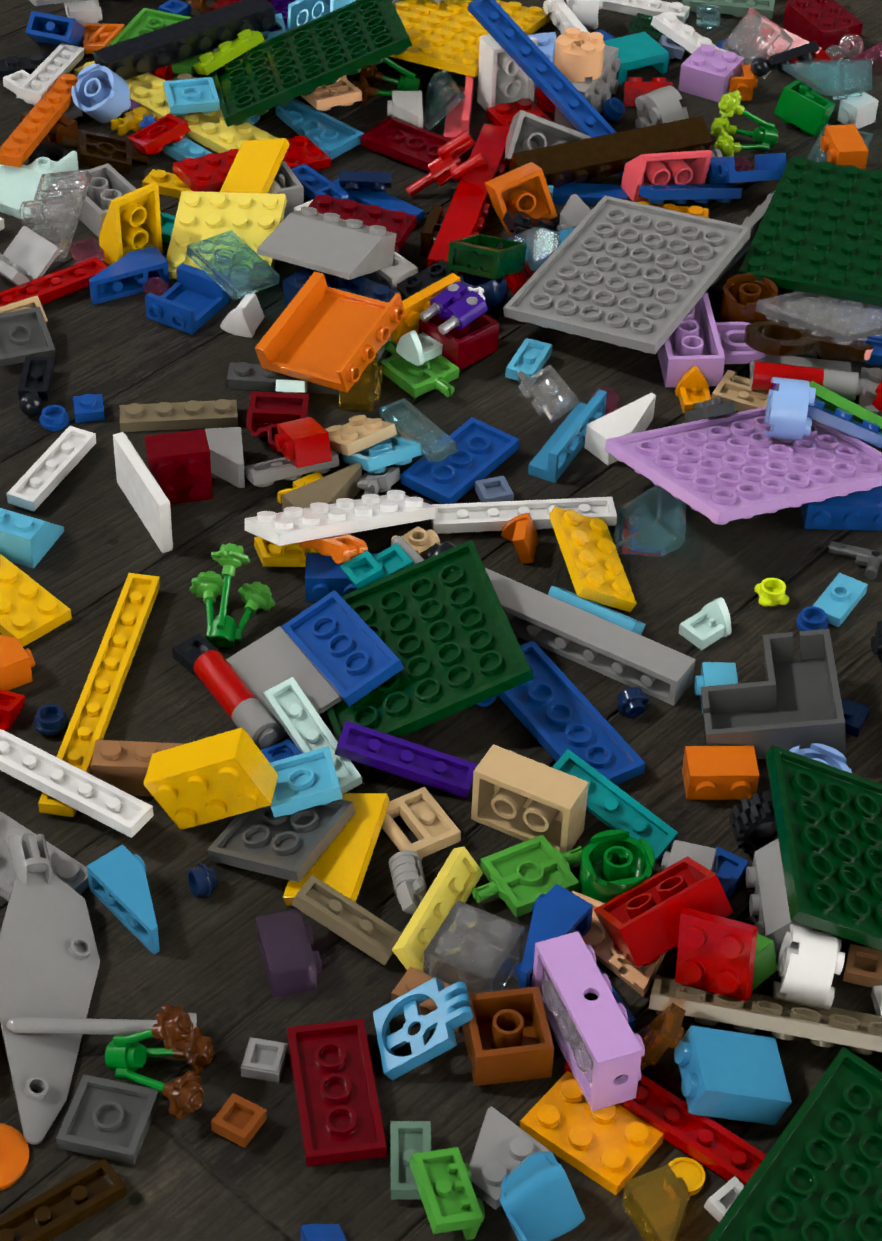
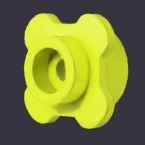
[754,578,790,606]

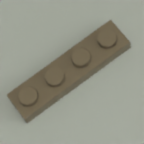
[119,399,238,432]

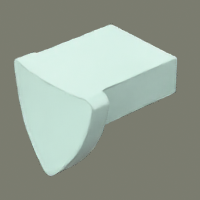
[396,330,443,366]
[679,597,732,650]

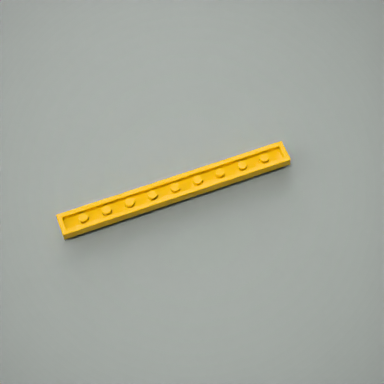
[38,573,160,817]

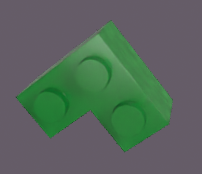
[774,75,836,136]

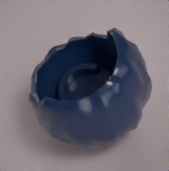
[460,273,508,313]

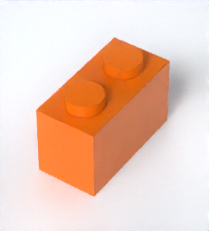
[820,124,869,169]
[682,745,760,800]

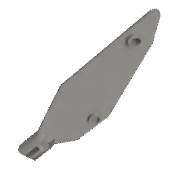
[0,834,100,1145]

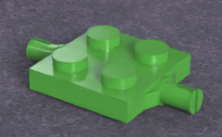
[379,340,459,398]
[472,834,583,917]

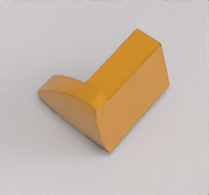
[675,366,711,414]

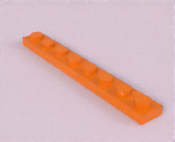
[0,74,78,168]

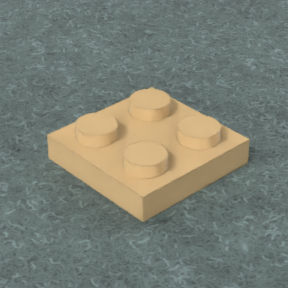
[325,415,397,456]

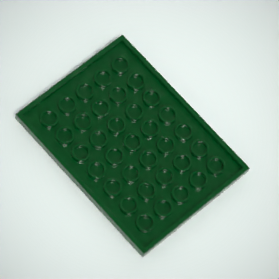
[212,0,413,127]
[739,157,882,306]

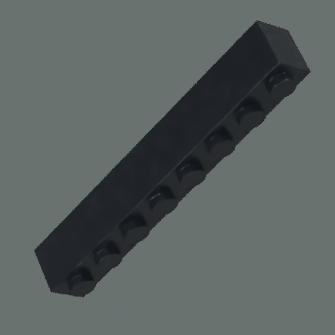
[93,0,276,80]

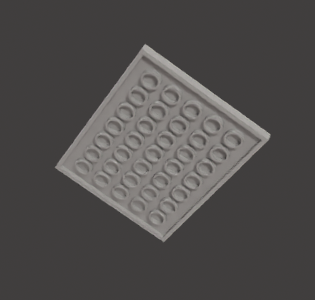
[503,196,751,354]

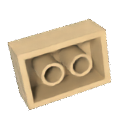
[471,744,589,853]

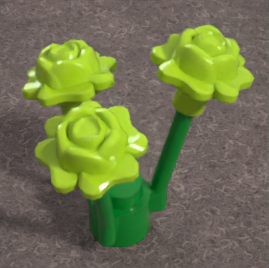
[711,90,778,157]

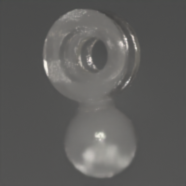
[825,34,863,64]

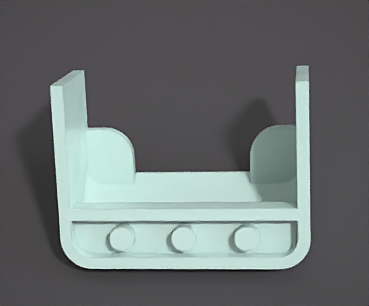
[0,150,79,221]

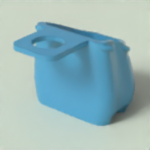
[500,1151,585,1241]

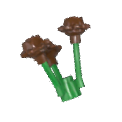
[354,57,420,107]
[105,1004,214,1120]

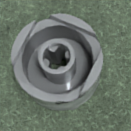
[635,85,689,128]

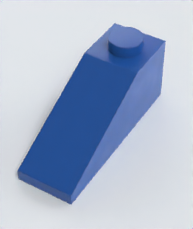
[89,246,169,305]
[519,884,593,988]

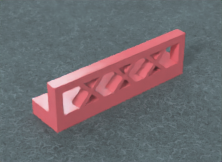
[443,75,474,140]

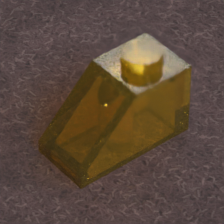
[622,1164,690,1241]

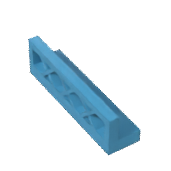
[528,389,607,483]

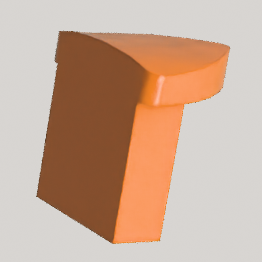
[501,513,539,565]

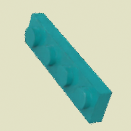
[552,749,679,863]

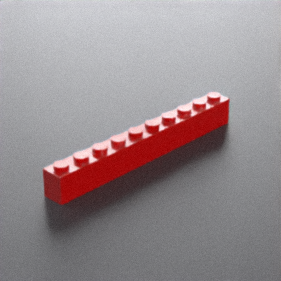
[427,124,510,276]

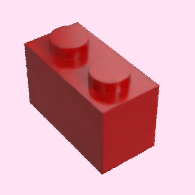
[274,417,332,468]

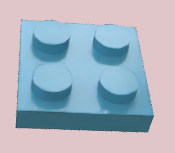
[163,77,220,116]
[342,435,422,474]
[270,746,343,818]

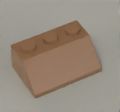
[91,739,186,797]

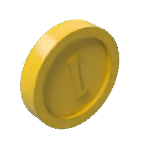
[664,1157,705,1196]

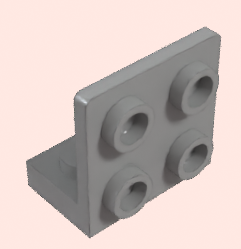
[0,226,61,286]

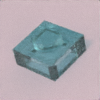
[696,7,720,28]

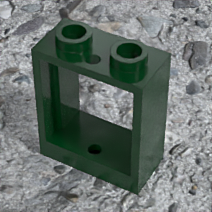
[447,233,527,279]

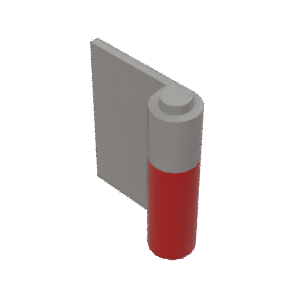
[749,354,864,401]
[193,626,341,750]

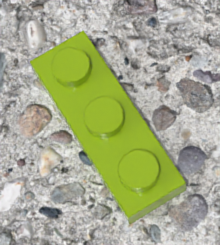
[193,29,265,75]

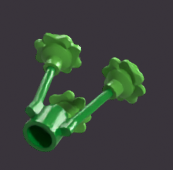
[190,543,276,648]

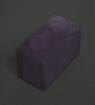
[255,909,322,998]

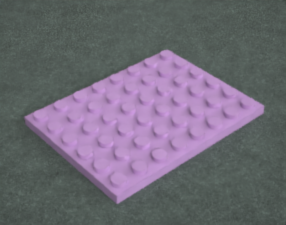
[605,407,882,525]

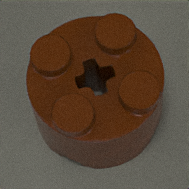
[719,273,778,323]

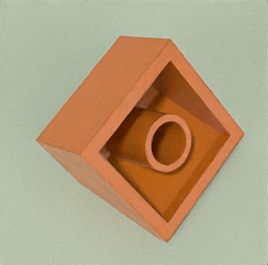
[485,162,557,237]

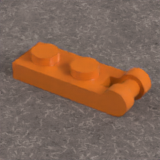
[298,534,368,564]

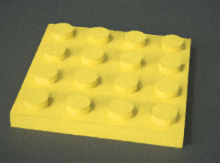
[166,191,287,282]

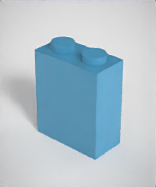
[674,1025,792,1126]

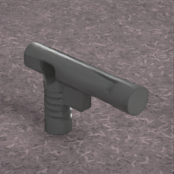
[828,541,882,580]

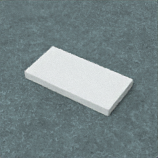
[113,432,173,553]

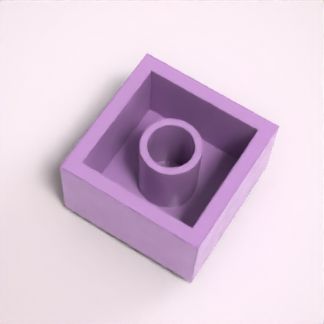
[678,45,745,103]

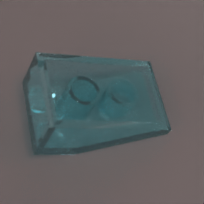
[783,59,872,100]

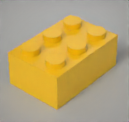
[143,727,278,830]

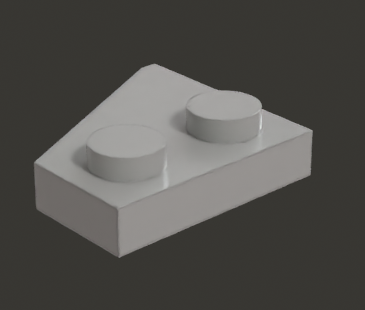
[469,1106,549,1210]

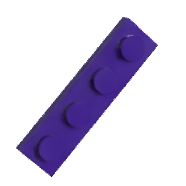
[334,721,477,798]

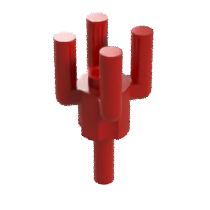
[405,131,488,197]

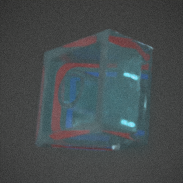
[614,485,686,557]

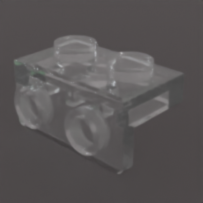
[517,364,580,423]

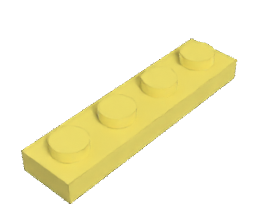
[392,846,483,973]

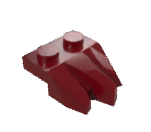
[246,391,309,452]

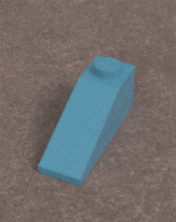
[87,844,160,955]

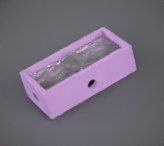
[532,931,645,1112]

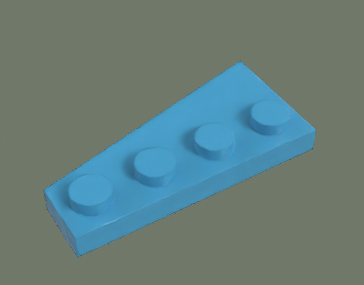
[276,98,364,160]

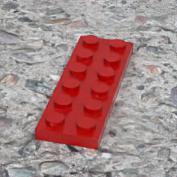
[173,135,331,192]

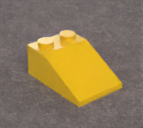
[99,182,163,265]

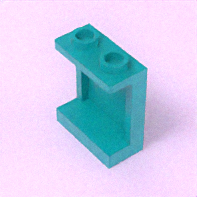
[604,31,670,85]

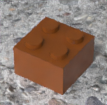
[462,986,554,1086]

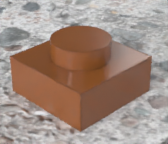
[211,1093,267,1148]

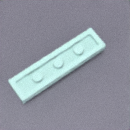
[263,677,362,793]

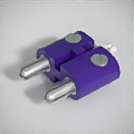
[420,281,488,335]

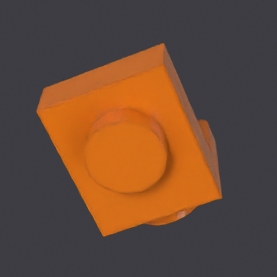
[728,65,757,100]

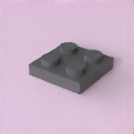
[0,307,55,367]
[56,1074,160,1165]

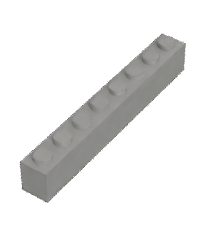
[485,568,696,706]

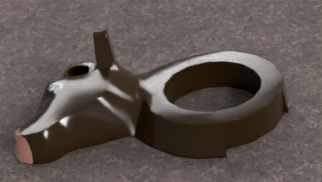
[744,321,874,362]

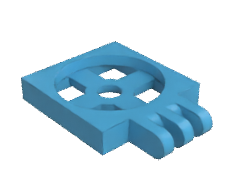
[373,977,473,1080]

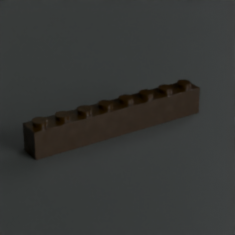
[509,116,712,188]

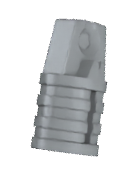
[389,850,427,915]

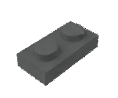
[685,397,736,423]

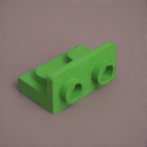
[409,1147,485,1240]

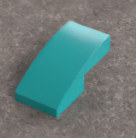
[340,543,414,589]

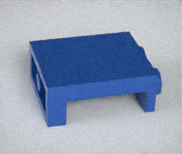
[707,153,787,184]
[145,263,229,335]

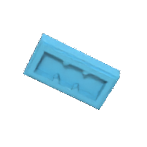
[813,572,868,627]

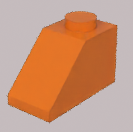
[0,635,35,691]

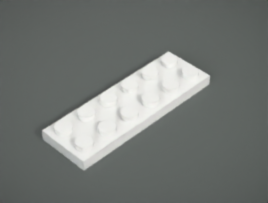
[245,490,436,546]

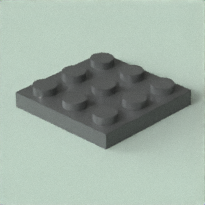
[207,799,355,883]

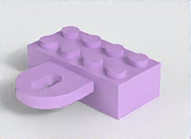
[657,293,767,388]

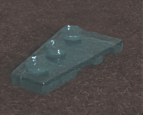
[423,70,466,131]

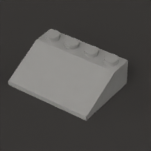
[257,207,396,280]

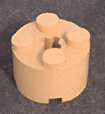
[554,27,605,82]

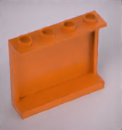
[255,271,406,393]

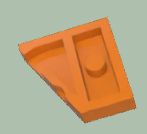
[83,23,125,54]

